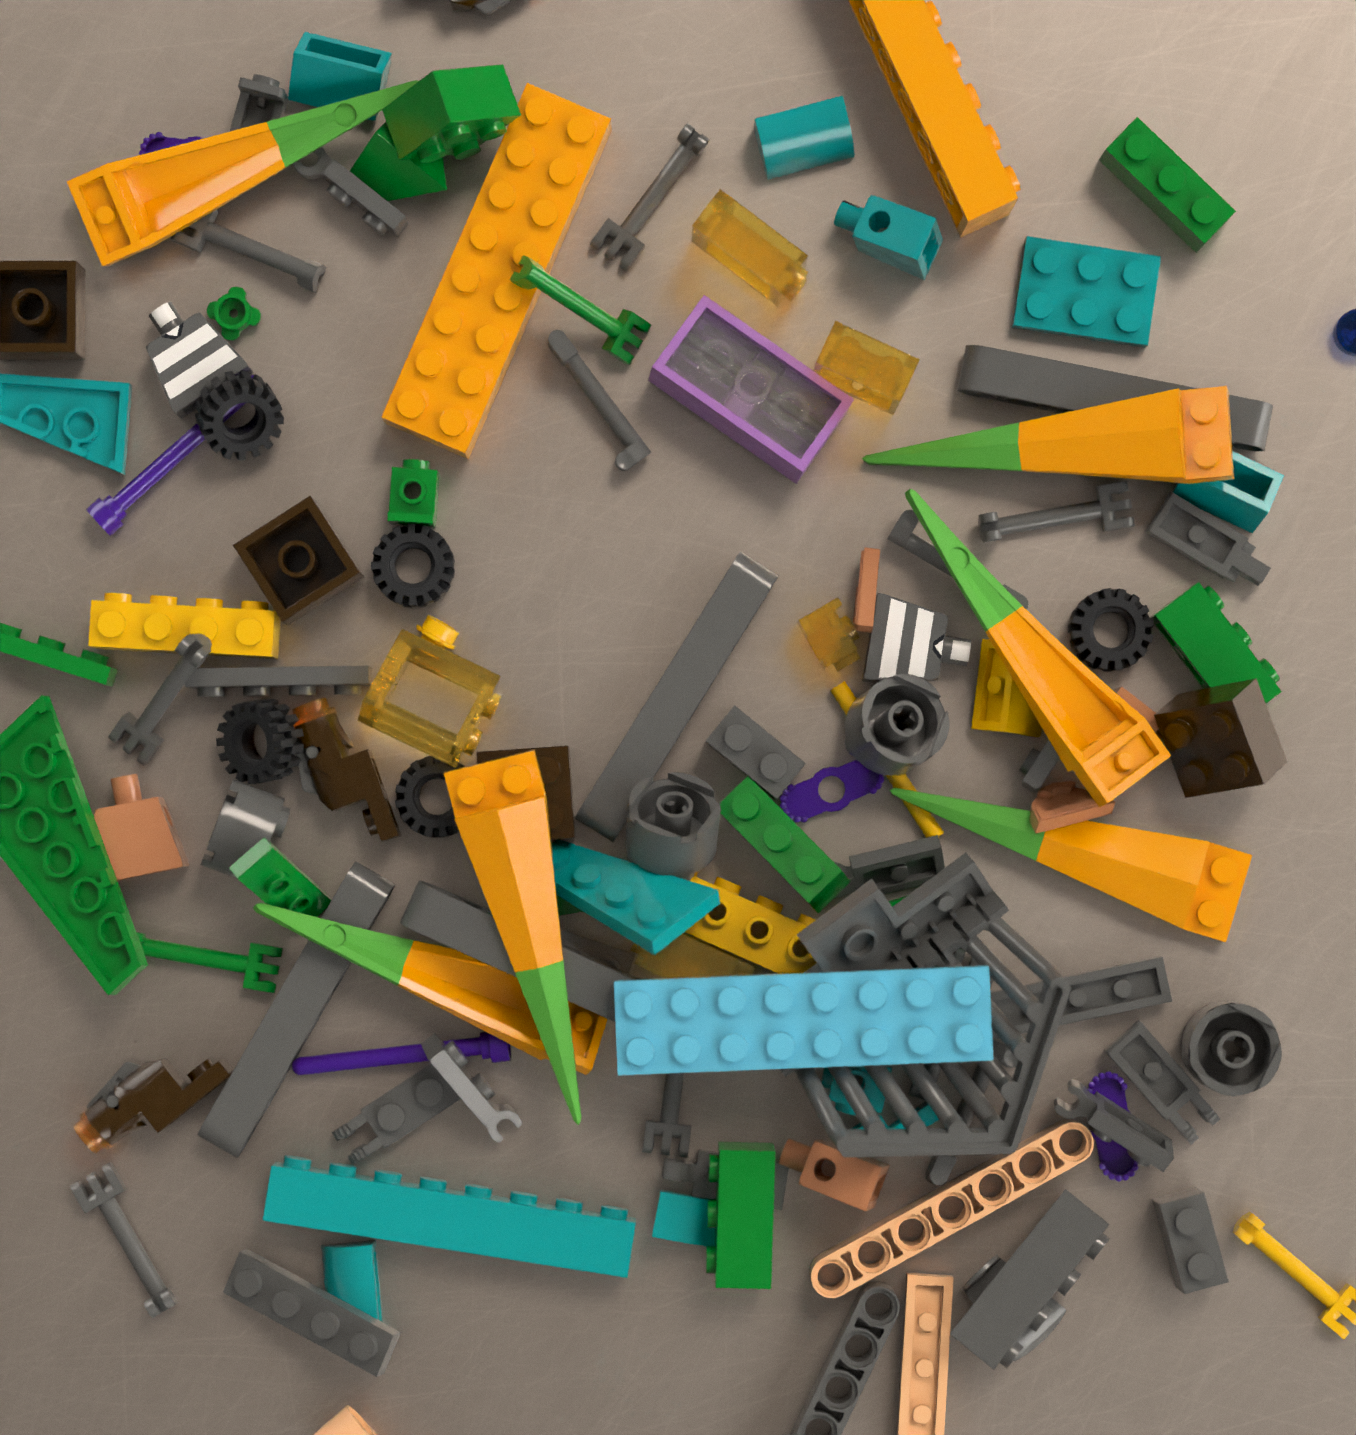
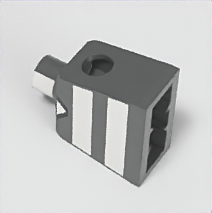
[146,302,253,419]
[862,593,971,682]

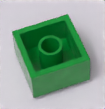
[382,64,521,163]

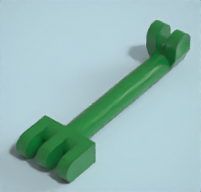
[510,255,652,365]
[137,932,283,993]

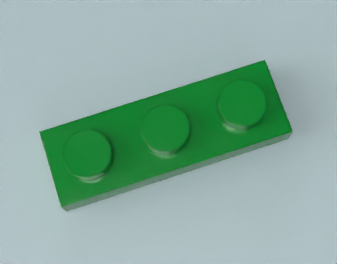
[0,623,118,687]

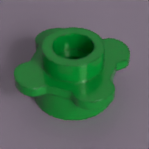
[207,287,261,341]

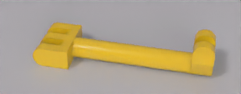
[1232,1212,1356,1340]

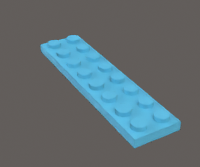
[614,965,993,1075]

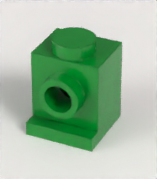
[387,459,440,528]

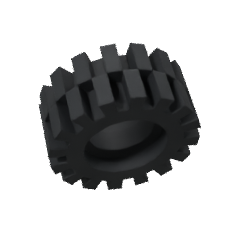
[195,370,284,461]
[371,524,455,608]
[1068,588,1154,672]
[216,699,304,784]
[395,755,465,838]

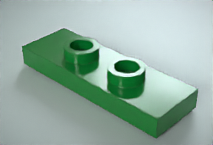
[229,837,331,917]

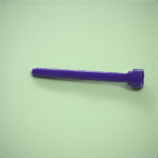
[86,375,254,536]
[292,1032,511,1075]

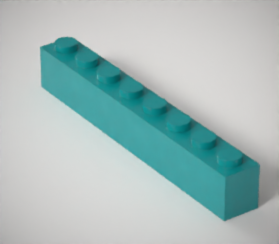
[263,1156,636,1278]

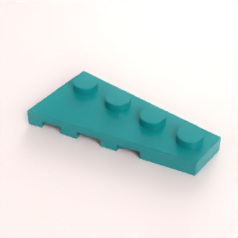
[551,839,720,955]

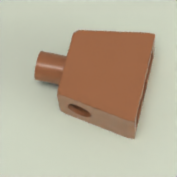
[94,774,189,881]
[779,1139,890,1211]

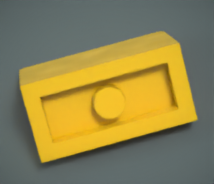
[971,639,1042,737]

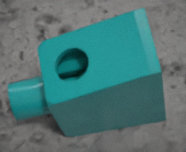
[834,195,943,280]

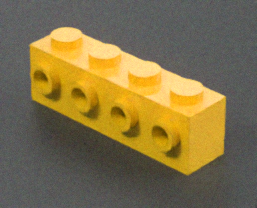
[88,593,281,659]
[685,871,817,974]

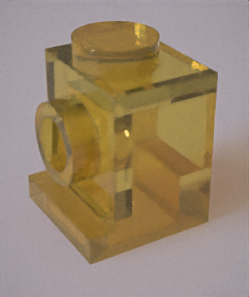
[797,597,861,672]

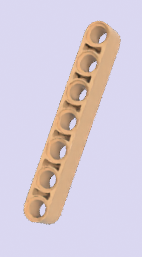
[809,1119,1094,1298]

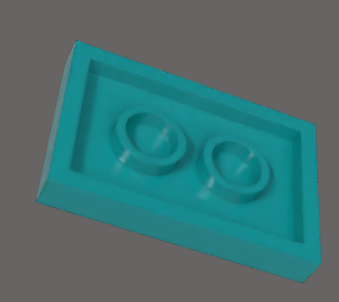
[1012,236,1161,348]

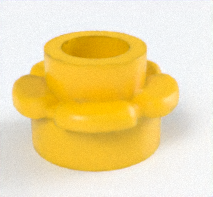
[416,615,459,654]

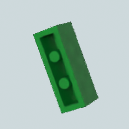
[1099,117,1236,253]
[1149,582,1282,703]
[720,776,851,913]
[706,1141,776,1289]

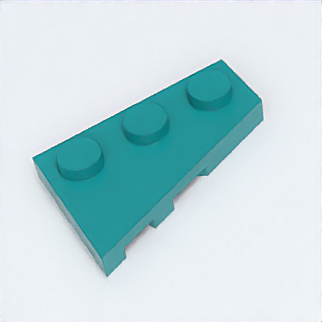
[0,374,132,475]

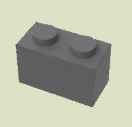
[705,705,806,800]
[1152,1187,1229,1294]

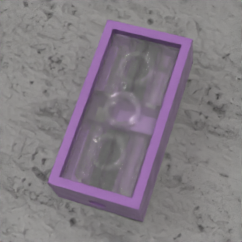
[648,295,854,484]

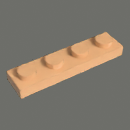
[897,1273,954,1435]

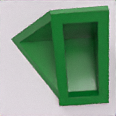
[350,122,447,201]

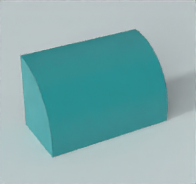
[288,32,392,121]
[754,95,855,180]
[1172,451,1284,533]
[321,1240,383,1322]

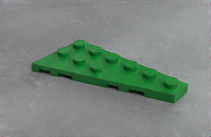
[0,695,148,996]

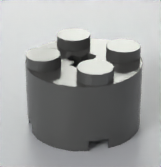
[845,674,950,776]
[625,772,721,881]
[200,779,290,878]
[1181,1001,1282,1096]

